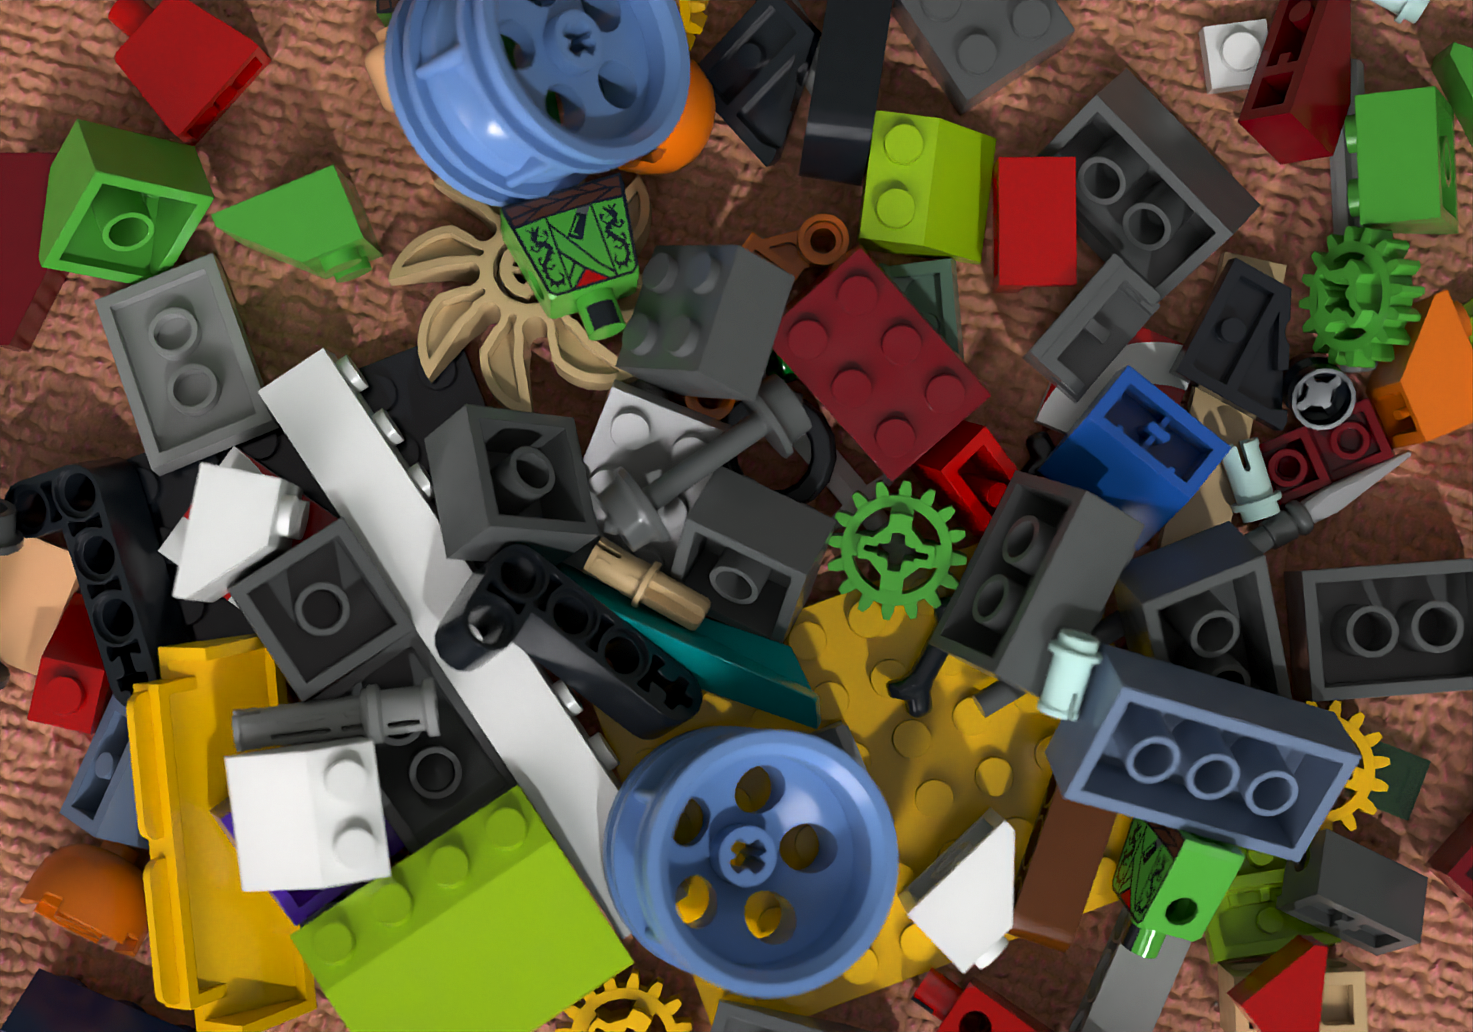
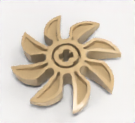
[388,175,652,413]

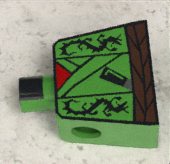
[501,172,639,341]
[1112,817,1245,959]

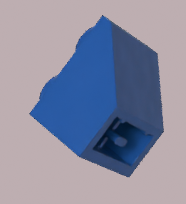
[1037,365,1232,551]

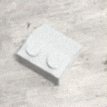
[172,463,310,603]
[224,736,391,892]
[898,807,1015,974]

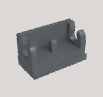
[1023,253,1161,403]
[1276,828,1428,956]

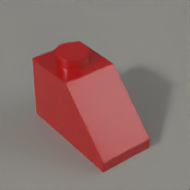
[910,420,1019,540]
[27,592,113,734]

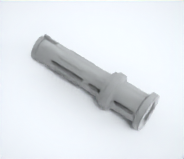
[232,677,440,752]

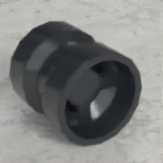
[1283,352,1356,430]

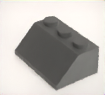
[1036,68,1260,303]

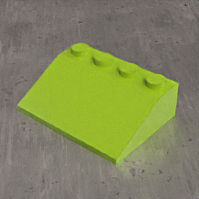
[290,785,634,1032]

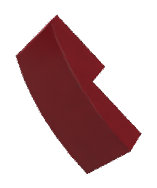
[1259,397,1395,505]

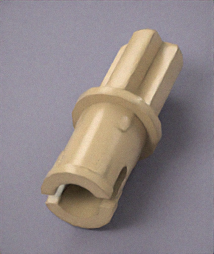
[582,536,711,630]

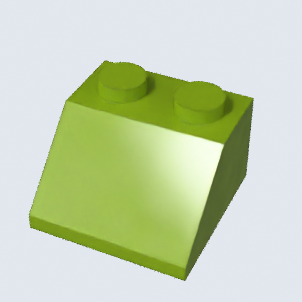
[856,110,997,265]

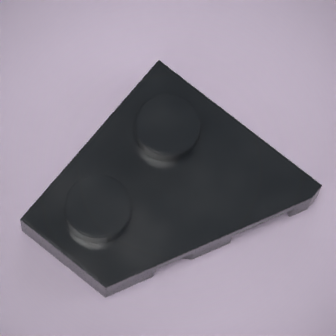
[698,0,822,167]
[1169,258,1291,431]

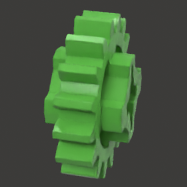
[1299,226,1425,368]
[827,478,967,620]

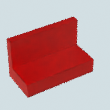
[992,157,1077,293]

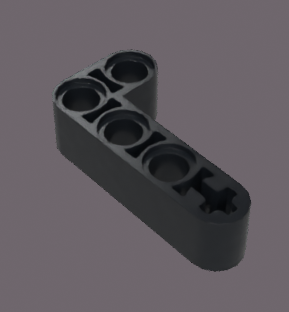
[798,0,893,186]
[4,457,189,707]
[435,544,702,740]

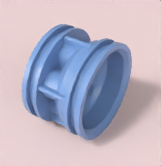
[384,0,690,207]
[603,726,898,998]

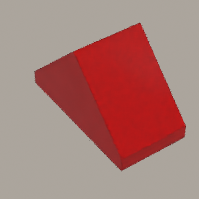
[1226,934,1328,1032]

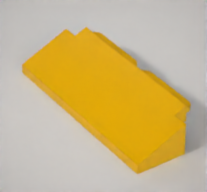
[126,633,317,1032]

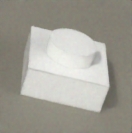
[1199,19,1268,95]

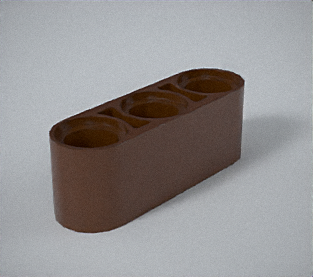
[1007,773,1118,953]

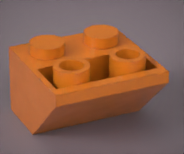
[1365,290,1473,449]

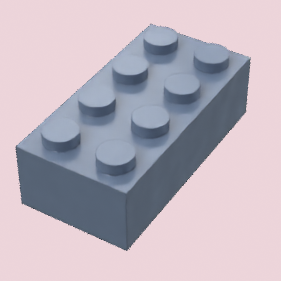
[1045,643,1362,863]

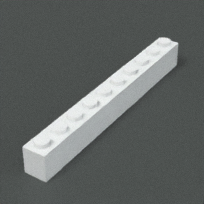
[257,348,689,939]

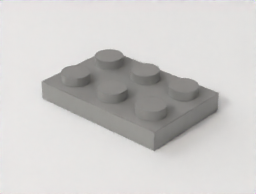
[94,253,279,476]
[561,379,733,576]

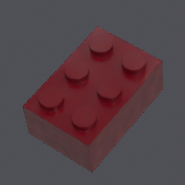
[772,241,992,481]

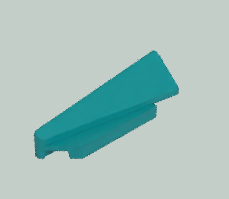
[554,563,821,729]

